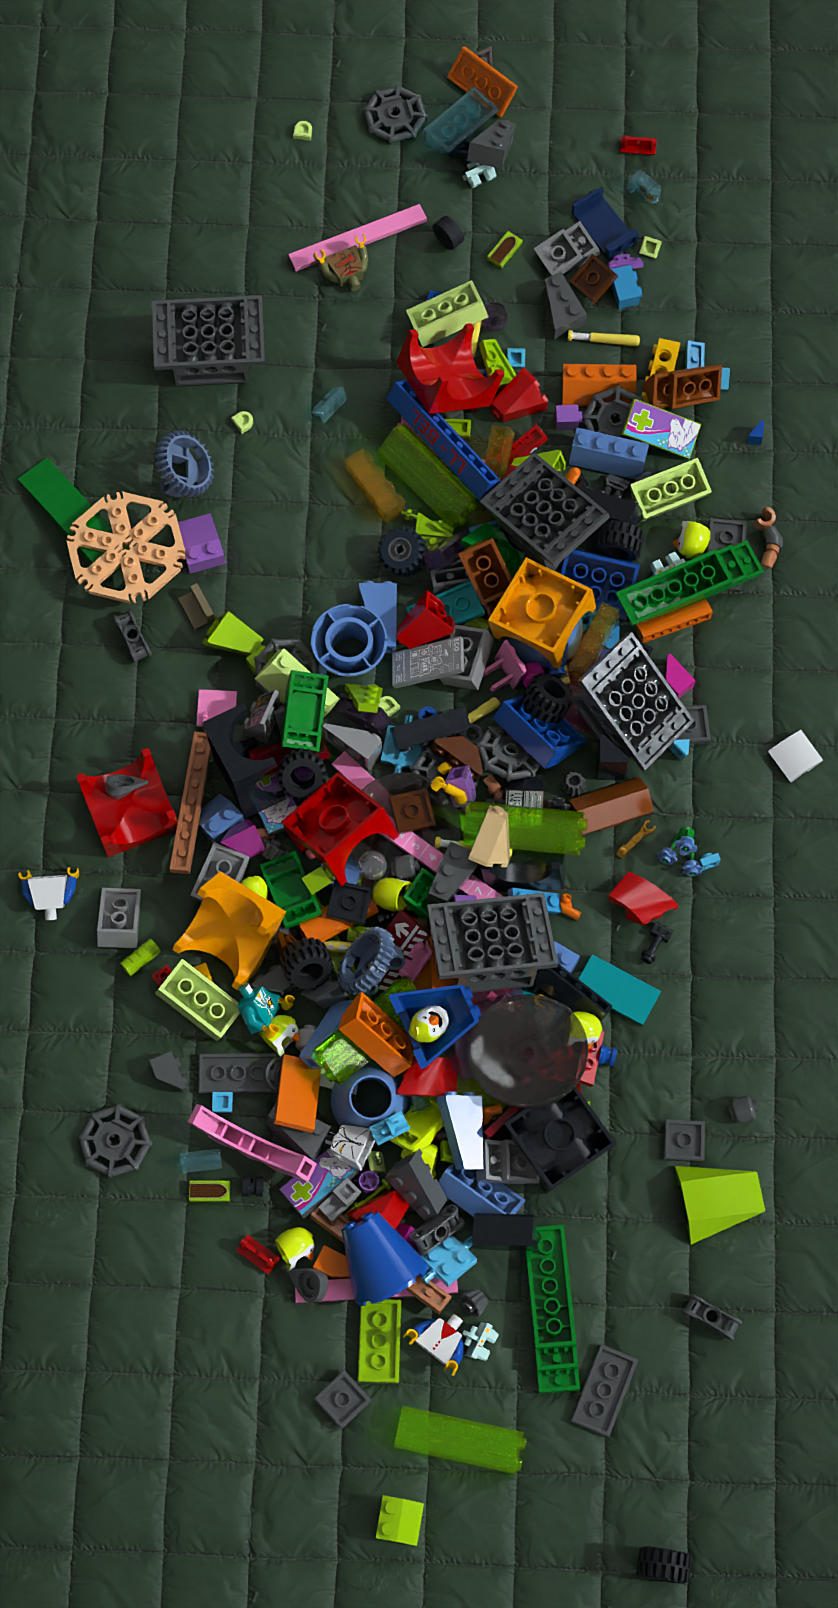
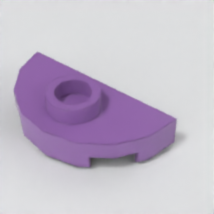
[608,254,643,269]

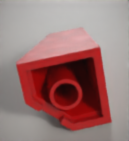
[491,368,548,423]
[396,590,455,649]
[346,1189,410,1230]

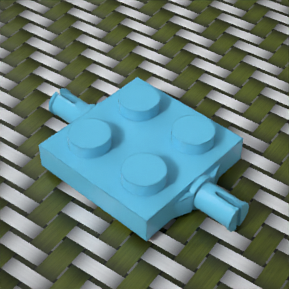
[381,715,423,778]
[420,1235,477,1287]

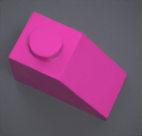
[665,653,696,698]

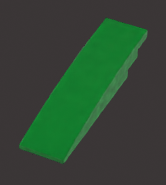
[18,458,129,580]
[615,540,764,626]
[526,1225,580,1394]

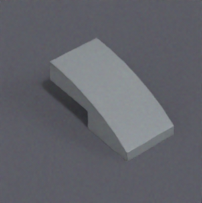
[318,1178,361,1223]

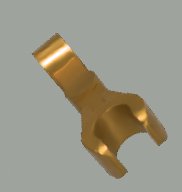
[617,820,656,859]

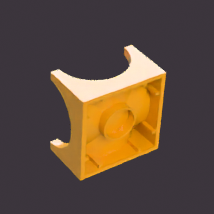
[488,557,596,670]
[172,871,286,990]

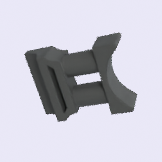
[604,473,631,496]

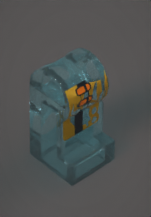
[627,169,661,203]

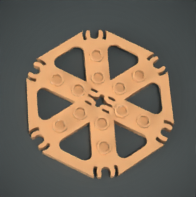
[66,492,186,604]

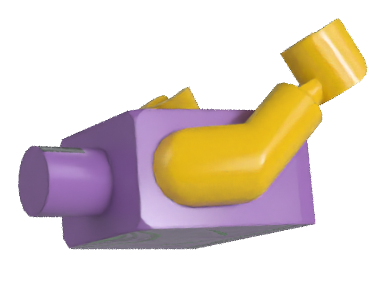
[431,762,476,814]

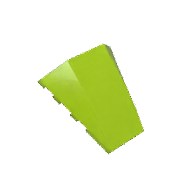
[674,1166,765,1245]

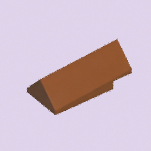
[643,364,722,409]
[458,538,513,618]
[569,777,654,835]

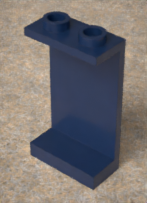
[572,187,639,260]

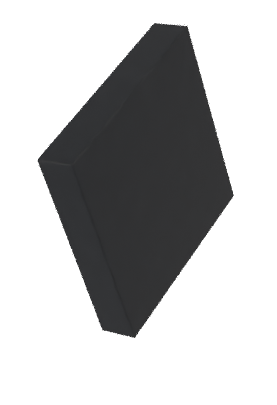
[326,880,373,926]

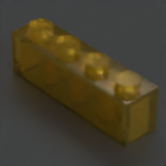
[485,425,515,481]
[345,448,405,523]
[568,602,620,678]

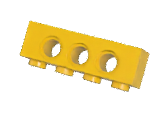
[642,338,680,410]

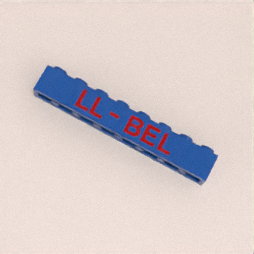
[386,380,501,500]

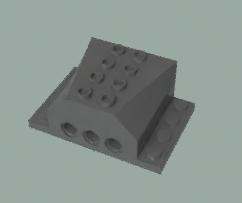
[152,295,265,386]
[480,452,610,571]
[568,632,694,770]
[427,893,558,993]

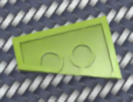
[479,339,516,389]
[345,684,383,713]

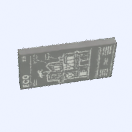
[392,636,464,689]

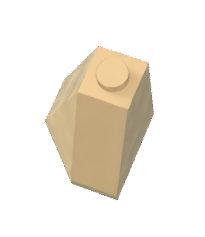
[468,805,510,867]

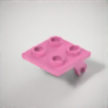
[483,640,527,692]
[197,690,237,727]

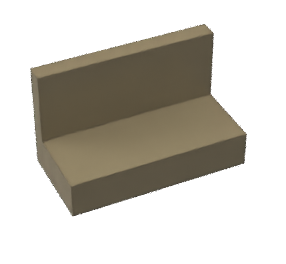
[178,583,215,630]

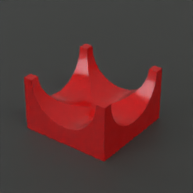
[396,323,504,414]
[76,748,178,858]
[281,772,399,886]

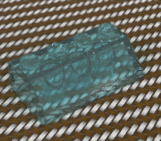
[423,87,499,154]

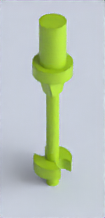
[401,509,455,533]
[344,1179,391,1220]

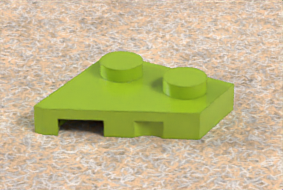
[415,513,453,553]

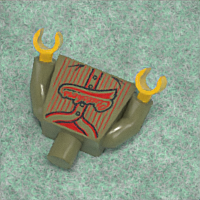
[313,234,368,291]

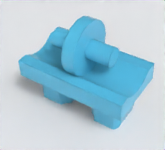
[369,1111,410,1146]

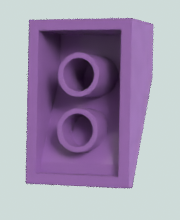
[178,513,226,574]

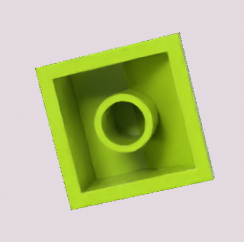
[376,1495,424,1546]

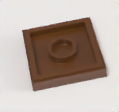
[569,254,618,304]
[389,788,436,835]

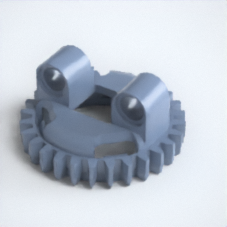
[154,430,215,498]
[337,927,405,996]

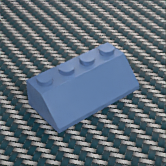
[569,428,649,479]
[439,1163,526,1217]

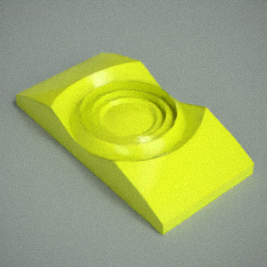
[389,1094,458,1153]

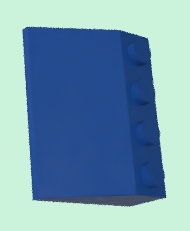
[561,549,640,620]
[493,696,588,769]

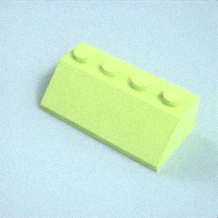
[406,280,488,347]
[630,458,712,522]
[254,649,340,718]
[155,959,240,1041]

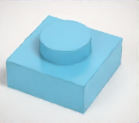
[699,853,721,871]
[212,1092,233,1113]

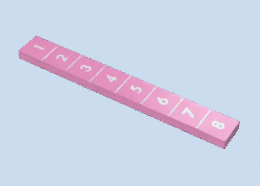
[379,815,504,900]

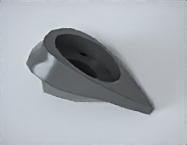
[105,774,149,800]
[288,1268,328,1303]

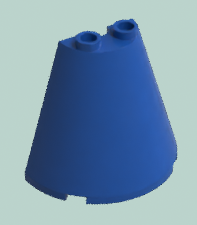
[389,984,482,1069]
[341,1211,429,1306]

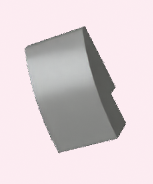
[534,221,601,276]
[476,1139,539,1184]

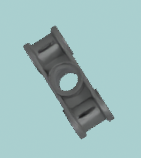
[113,609,152,663]
[409,1204,465,1255]
[681,1293,743,1341]

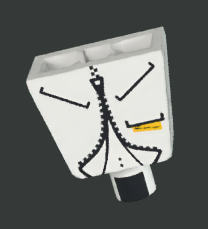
[325,1125,375,1171]

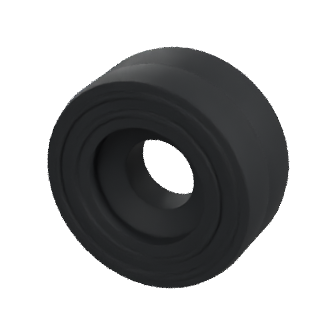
[433,216,464,250]

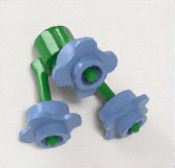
[656,827,702,876]

